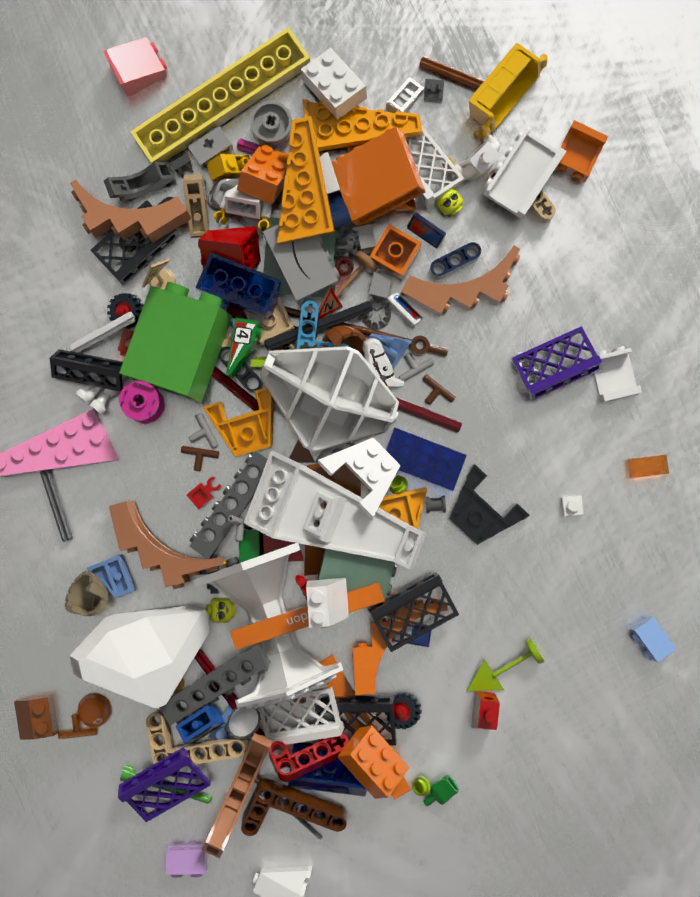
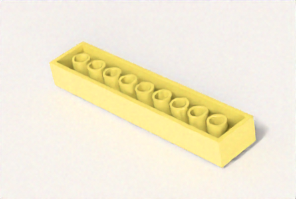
[130,27,310,164]

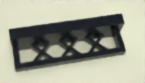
[49,349,123,392]

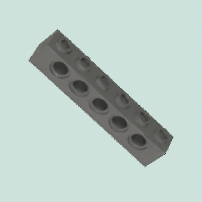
[189,451,268,559]
[159,643,271,725]

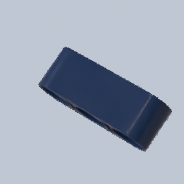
[328,192,352,230]
[429,242,481,280]

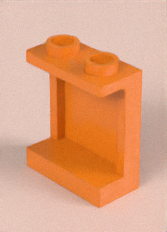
[556,120,608,182]

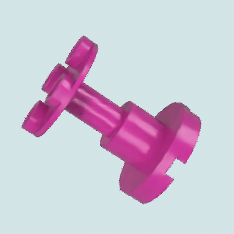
[119,381,165,424]

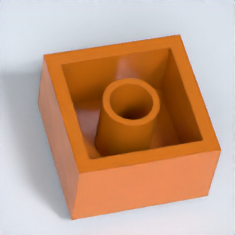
[369,224,422,280]

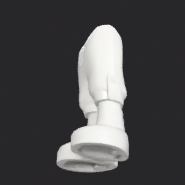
[75,359,127,415]

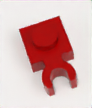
[187,476,222,510]

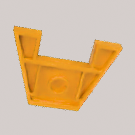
[202,387,274,457]

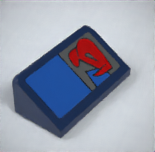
[407,212,446,248]

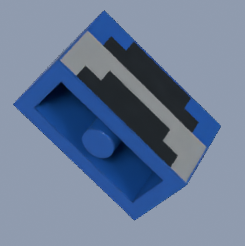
[176,706,225,744]

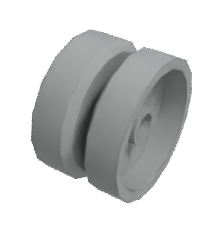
[250,101,292,149]

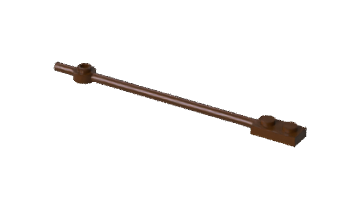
[224,285,448,356]

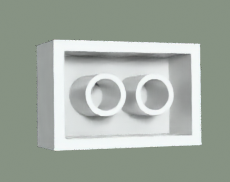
[301,48,367,120]

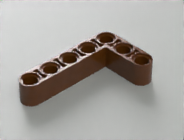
[241,778,347,836]

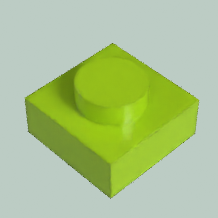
[251,356,267,370]

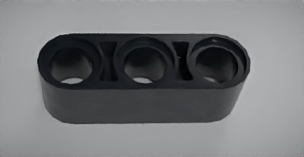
[218,347,263,394]

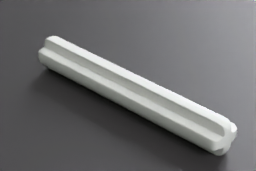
[69,312,136,353]

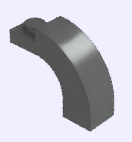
[103,161,175,201]

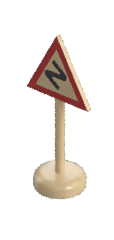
[142,259,176,290]

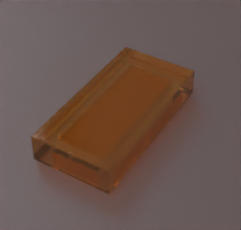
[627,455,669,478]

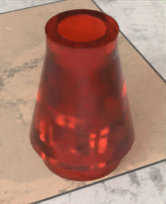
[335,257,354,276]

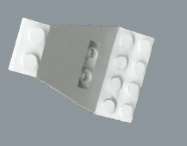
[244,451,427,570]

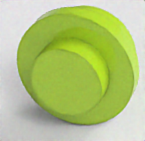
[389,475,408,494]
[412,776,430,796]

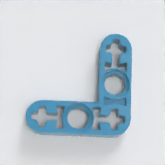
[296,301,351,349]

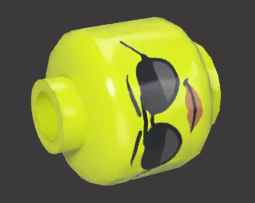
[435,188,463,216]
[206,598,235,623]

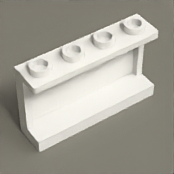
[484,127,566,219]

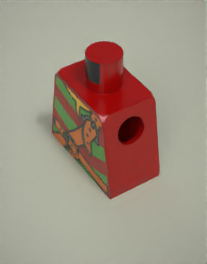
[471,691,500,730]

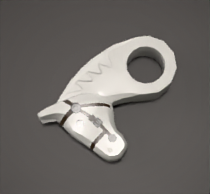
[363,338,404,388]

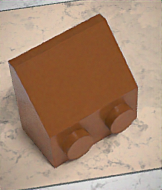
[14,694,59,740]

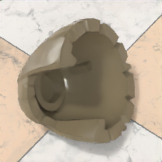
[65,570,109,616]

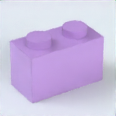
[165,846,207,878]

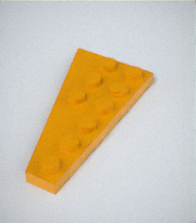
[302,99,423,151]
[277,116,335,244]

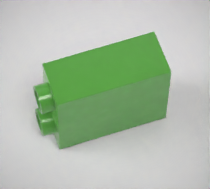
[119,282,232,403]

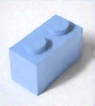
[631,616,676,662]

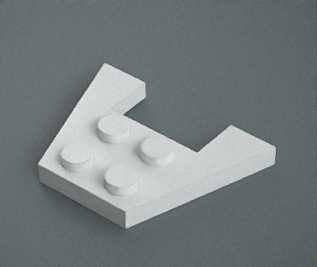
[317,438,400,519]

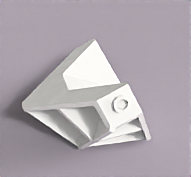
[259,346,399,452]
[70,605,210,709]

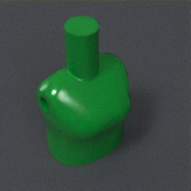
[423,775,459,807]

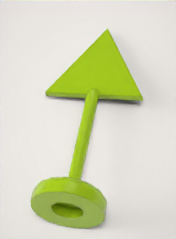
[466,638,545,691]

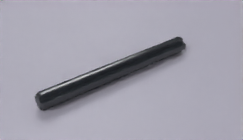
[264,301,373,351]

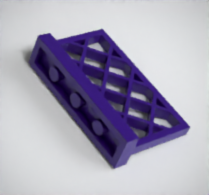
[512,326,603,400]
[118,747,211,822]

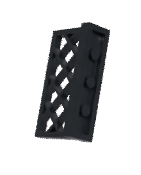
[91,200,179,286]
[368,572,459,652]
[314,696,397,746]

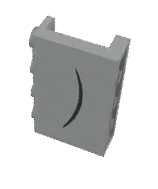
[263,224,340,304]

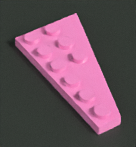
[0,409,119,477]

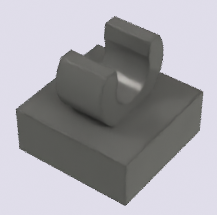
[424,79,444,101]
[168,151,192,175]

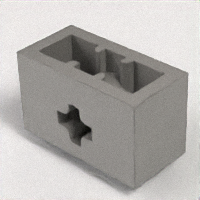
[187,126,233,170]

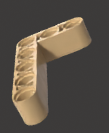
[146,710,249,765]

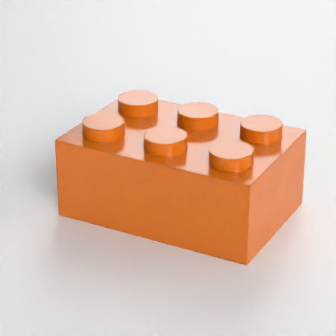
[237,144,289,204]
[337,726,409,799]

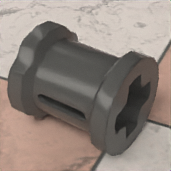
[426,495,446,513]

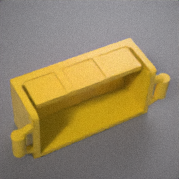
[469,43,548,137]

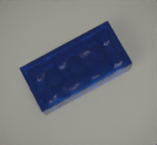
[386,427,467,492]

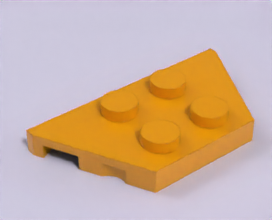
[379,487,427,529]

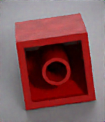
[198,226,261,279]

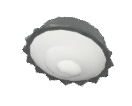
[226,706,261,739]

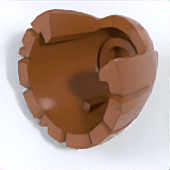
[322,325,366,356]

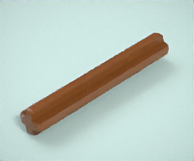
[419,56,485,90]

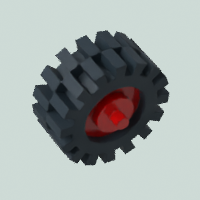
[107,293,144,328]
[385,692,422,730]

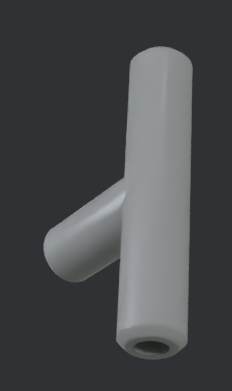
[399,353,434,382]
[188,413,218,449]
[228,515,252,542]

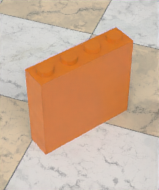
[331,127,426,226]

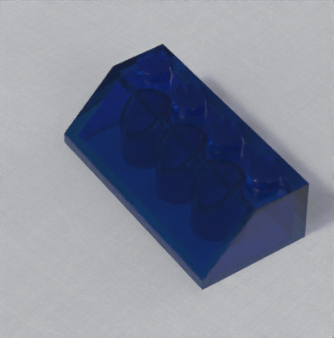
[195,252,281,320]
[288,742,367,797]

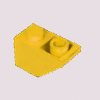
[207,154,250,181]

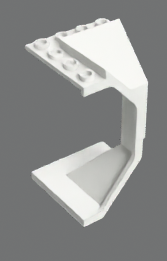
[193,543,343,709]

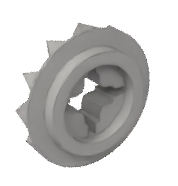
[361,298,391,329]

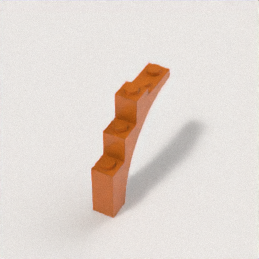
[352,594,448,695]

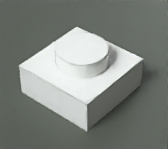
[561,495,584,517]

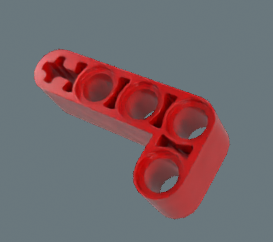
[269,734,349,782]

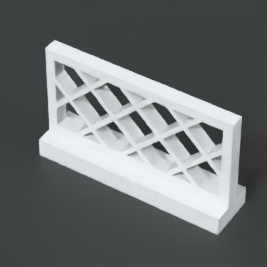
[406,126,465,208]
[258,687,344,745]

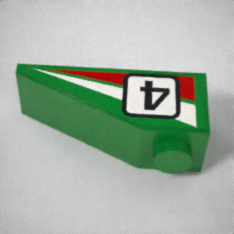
[226,318,263,378]

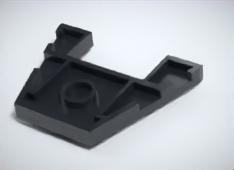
[448,464,530,545]

